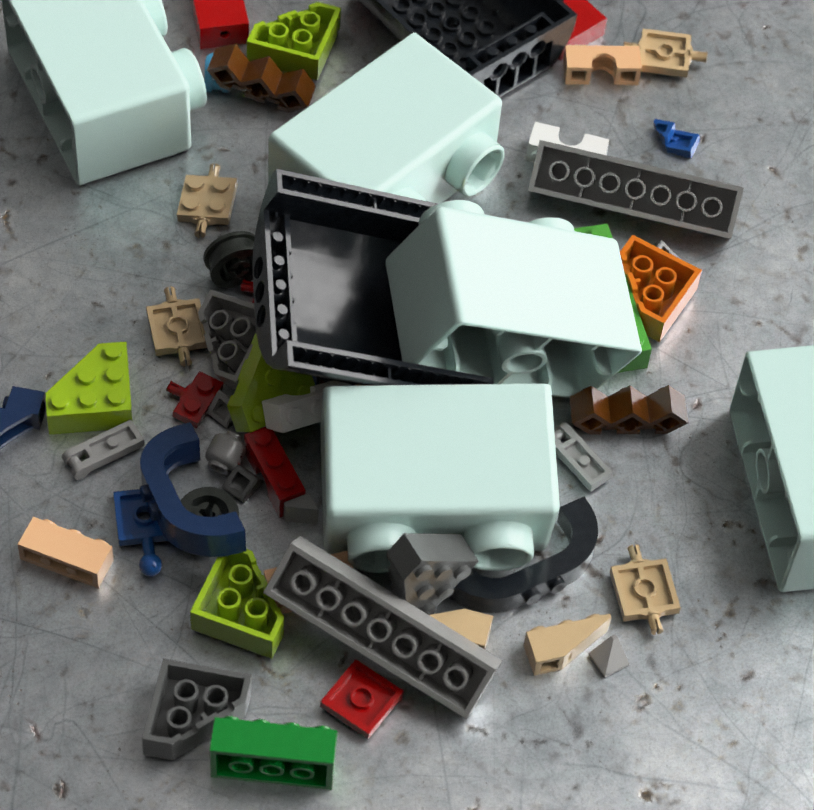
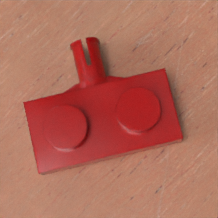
[166,371,224,429]

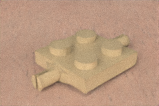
[623,29,707,78]
[177,163,238,238]
[146,286,207,367]
[610,544,681,635]

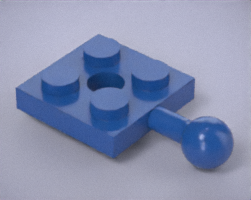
[113,489,168,577]

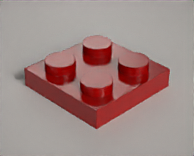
[320,659,404,739]

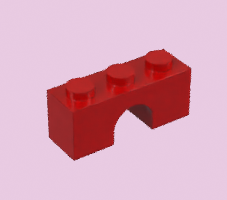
[244,427,306,518]

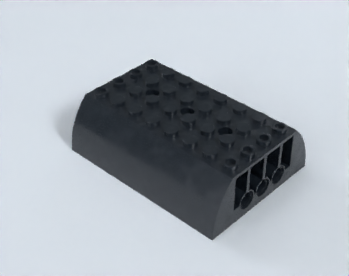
[358,0,578,97]

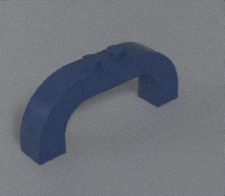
[139,422,246,557]

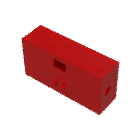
[190,0,249,49]

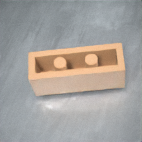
[18,517,114,589]

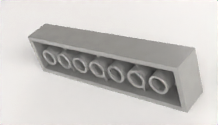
[528,140,744,239]
[263,536,503,719]

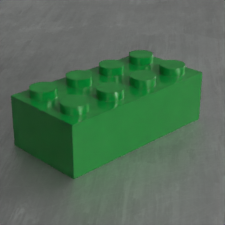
[210,716,338,790]

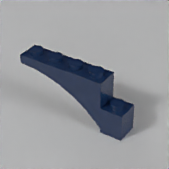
[0,386,46,450]

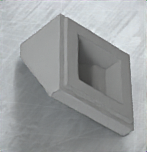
[588,634,629,678]

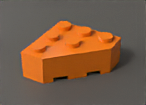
[620,235,702,342]

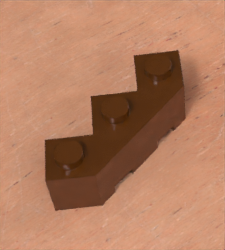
[207,44,316,112]
[570,385,689,435]

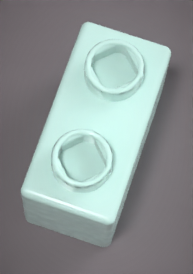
[1,0,207,186]
[268,33,504,204]
[386,200,642,398]
[730,345,814,592]
[320,384,560,573]

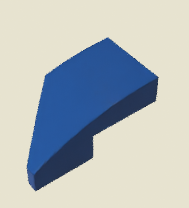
[653,119,700,159]

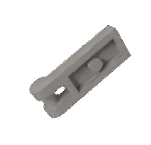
[62,420,145,480]
[554,422,613,492]

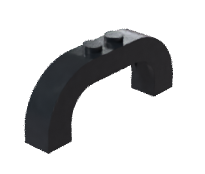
[449,496,598,613]

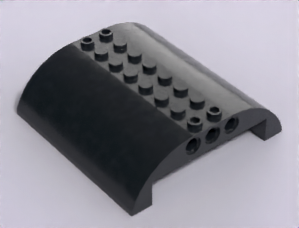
[253,168,494,385]

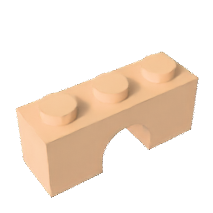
[563,45,642,85]

